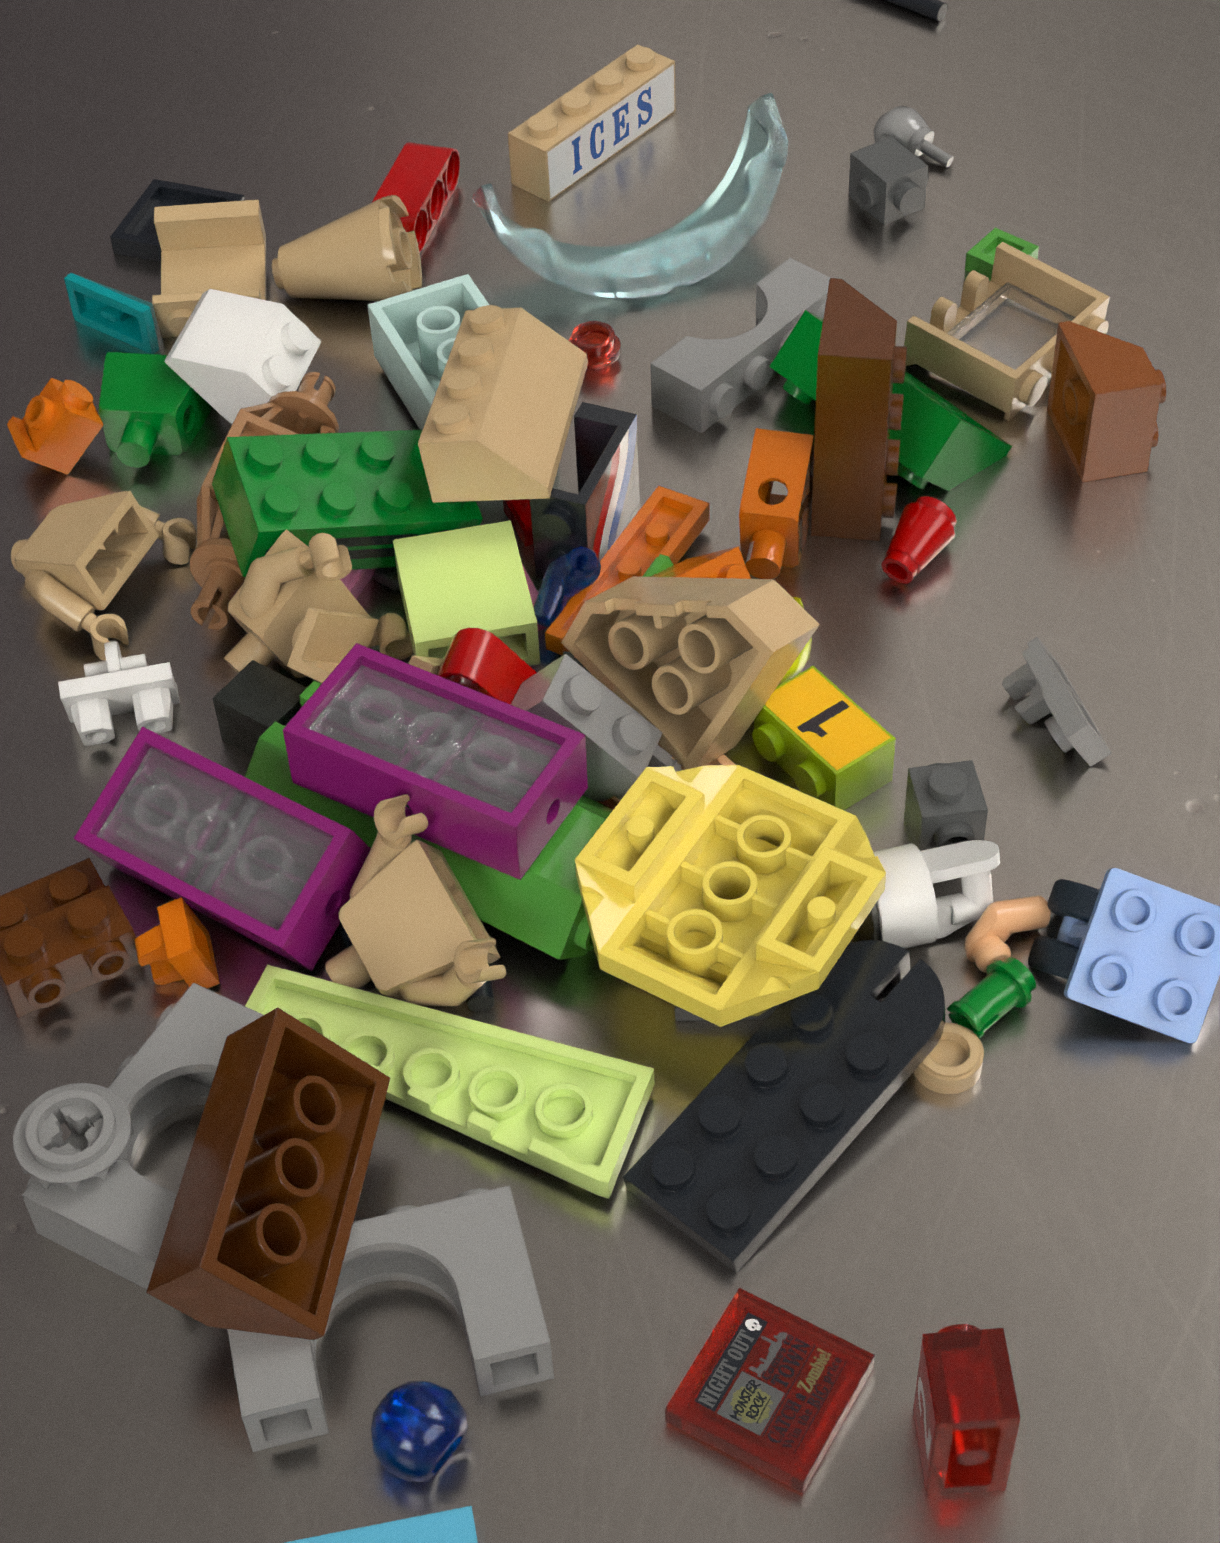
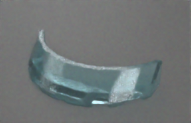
[472,93,789,299]

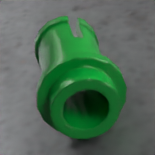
[947,957,1036,1039]

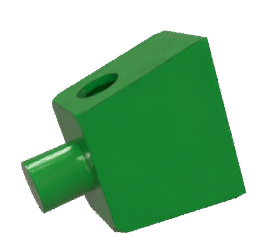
[99,352,213,468]

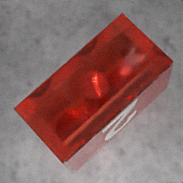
[913,1324,1021,1496]

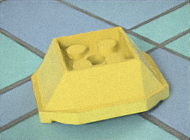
[575,765,886,1027]

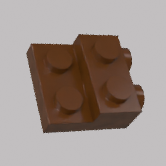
[0,858,139,1018]

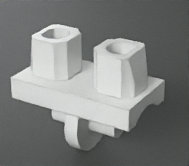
[58,641,180,746]

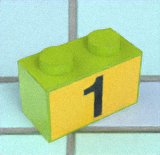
[752,666,896,810]

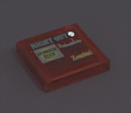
[665,1288,875,1493]

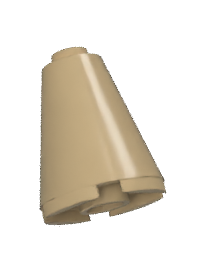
[272,195,422,301]

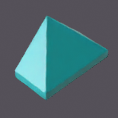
[64,273,159,354]

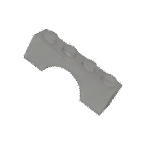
[650,258,830,433]

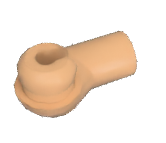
[965,895,1051,973]

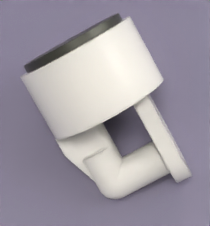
[858,840,1000,949]

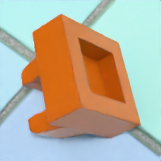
[135,897,220,989]

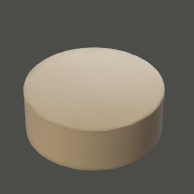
[914,1023,984,1094]

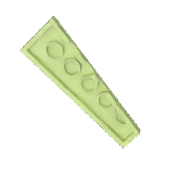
[245,964,655,1199]

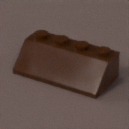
[811,278,907,541]
[146,1007,390,1340]

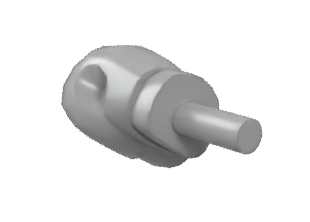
[874,106,954,168]

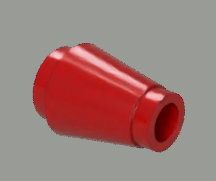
[881,496,957,584]

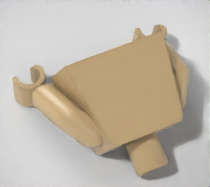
[11,491,197,661]
[223,529,413,678]
[325,794,506,1006]

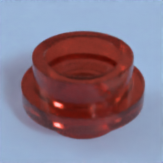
[568,321,621,370]

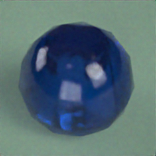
[370,1381,469,1482]

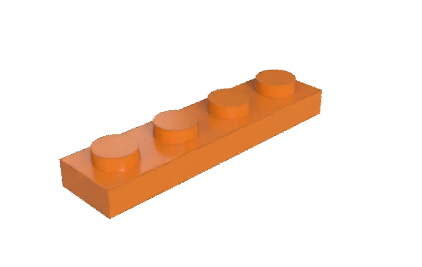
[545,486,710,655]

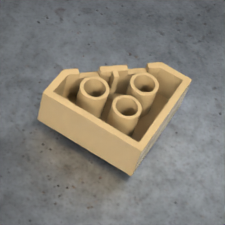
[561,576,820,770]

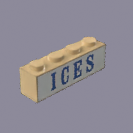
[508,44,676,202]

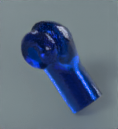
[533,546,601,628]

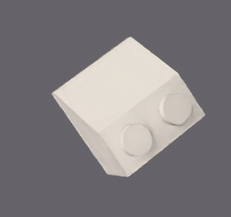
[164,289,321,425]

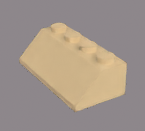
[418,305,588,503]

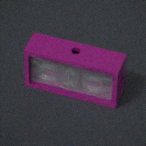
[283,643,588,880]
[73,727,371,971]

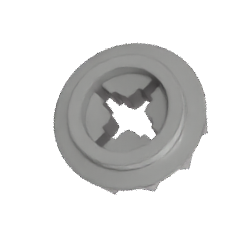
[13,1083,134,1192]

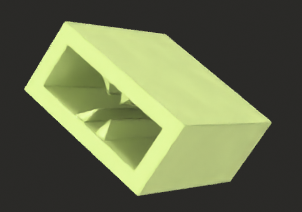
[393,520,540,666]

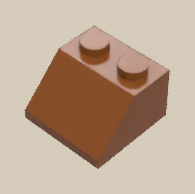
[1047,321,1166,482]

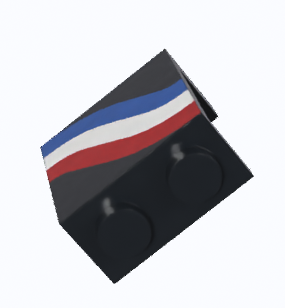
[530,402,640,589]

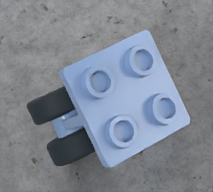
[1028,868,1220,1043]

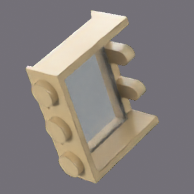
[904,242,1110,421]

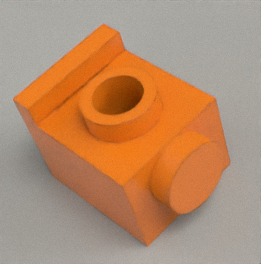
[7,378,104,475]

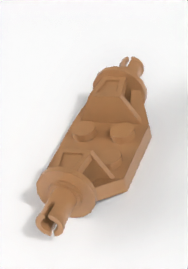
[190,372,339,630]

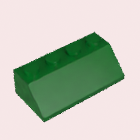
[769,310,1012,491]

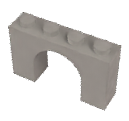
[22,983,263,1289]
[227,1186,554,1452]

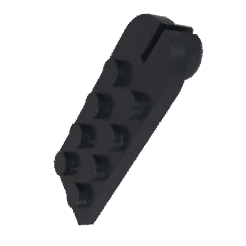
[623,940,946,1274]

